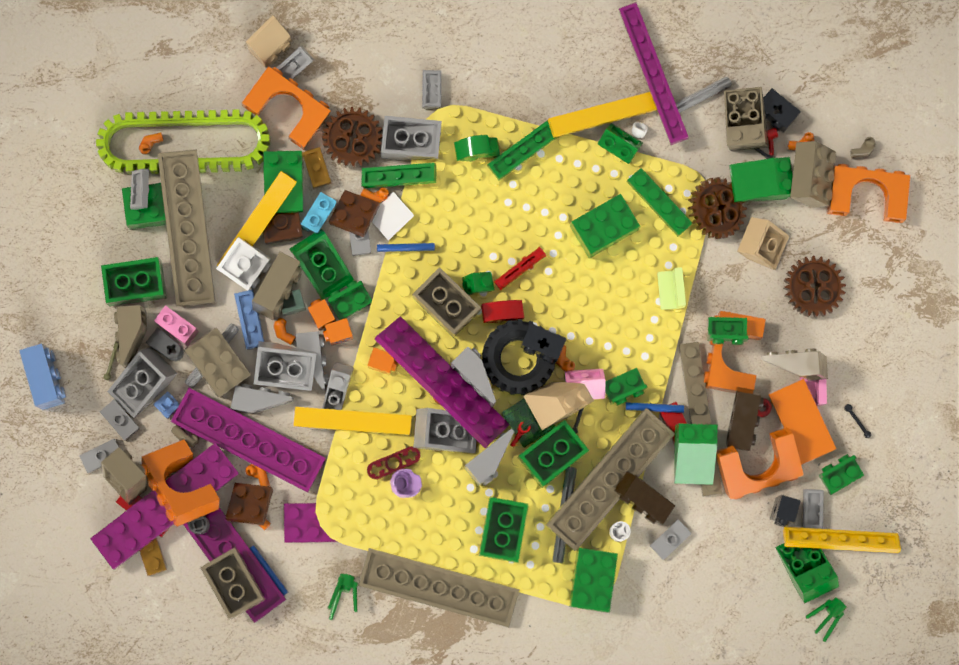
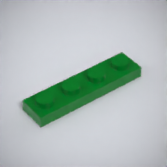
[487,120,559,181]
[361,163,437,188]
[626,168,692,237]

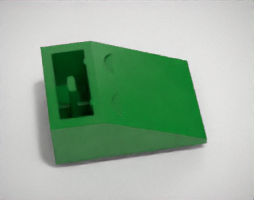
[775,543,839,604]

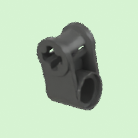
[146,327,184,361]

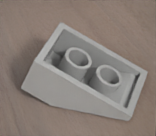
[381,116,442,160]
[254,341,316,391]
[107,347,177,418]
[451,347,496,407]
[413,408,477,454]
[464,429,514,487]

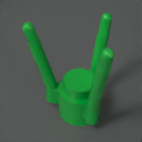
[328,574,358,620]
[806,597,847,642]

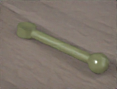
[103,341,119,381]

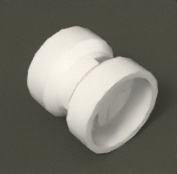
[609,521,631,542]

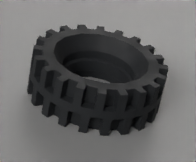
[482,319,555,395]

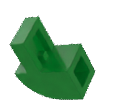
[454,135,500,162]

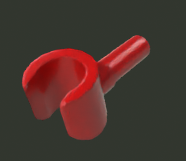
[767,128,778,155]
[510,421,531,447]

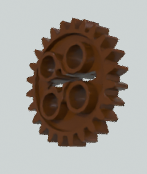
[322,107,383,168]
[688,177,747,239]
[783,256,846,318]

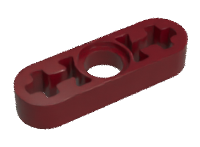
[367,446,420,480]

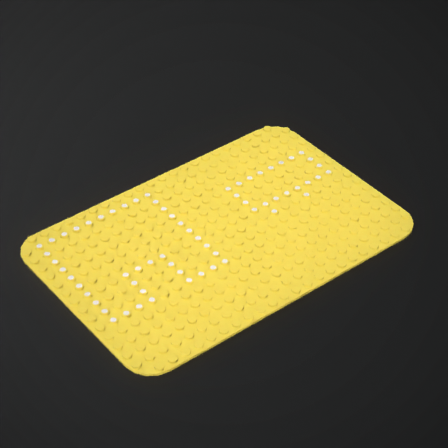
[316,105,709,606]

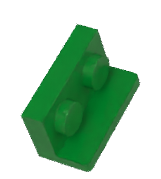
[598,123,643,164]
[328,280,372,320]
[605,368,648,406]
[819,454,865,495]

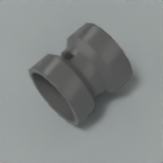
[188,516,210,535]

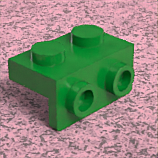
[707,317,749,345]

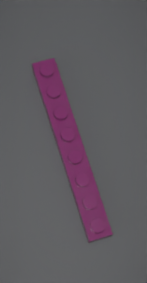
[619,2,689,145]

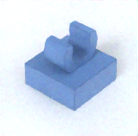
[154,391,180,419]

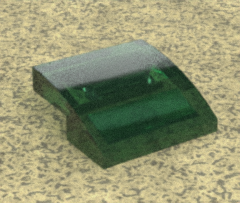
[502,398,556,448]

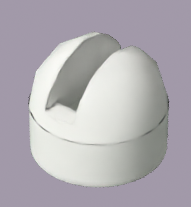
[632,122,648,138]

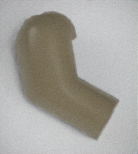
[850,137,876,159]
[171,425,199,447]

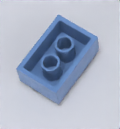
[19,343,66,410]

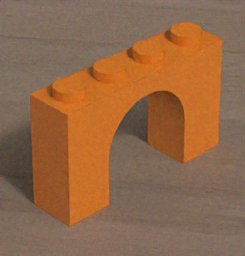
[242,66,331,150]
[827,164,910,223]
[703,311,766,393]
[716,427,804,499]
[141,439,220,527]

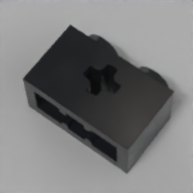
[763,88,801,133]
[521,323,567,363]
[770,495,801,527]

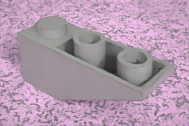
[295,331,329,391]
[322,362,354,410]
[231,384,294,414]

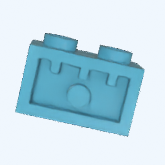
[301,192,337,234]

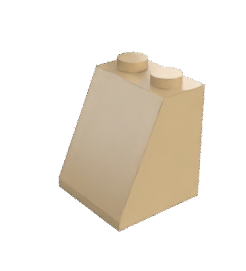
[524,382,594,430]

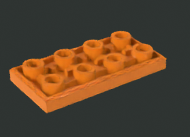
[769,379,836,465]

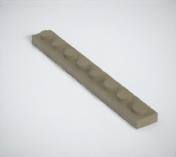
[679,342,723,497]

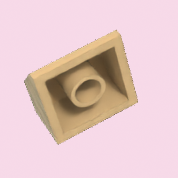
[246,15,292,68]
[737,217,789,270]

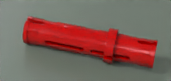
[494,247,546,291]

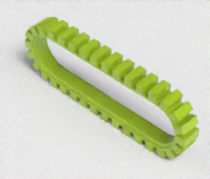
[96,109,271,175]

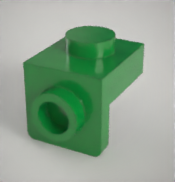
[462,272,495,296]

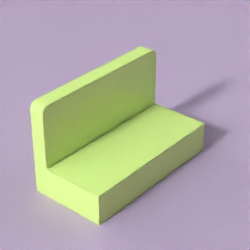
[657,267,686,310]

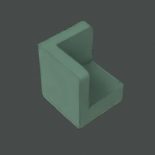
[282,289,306,316]

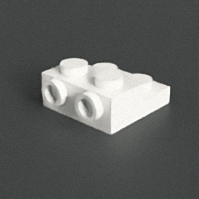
[216,237,272,291]

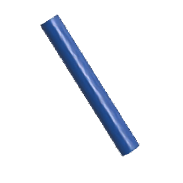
[377,243,435,252]
[626,402,684,413]
[249,545,288,596]

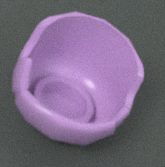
[390,469,422,498]

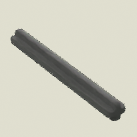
[552,467,577,563]

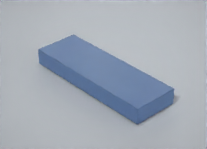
[234,289,265,350]

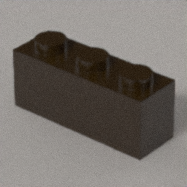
[726,387,764,451]
[614,472,676,525]

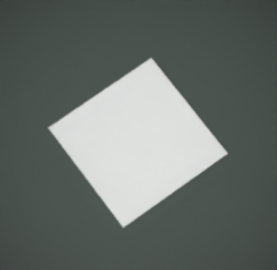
[372,192,414,241]

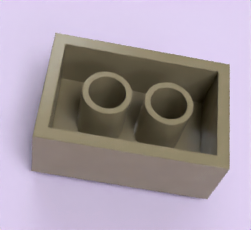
[790,141,836,207]
[252,251,302,320]
[412,267,481,338]
[184,328,251,397]
[101,447,147,504]
[200,548,266,619]

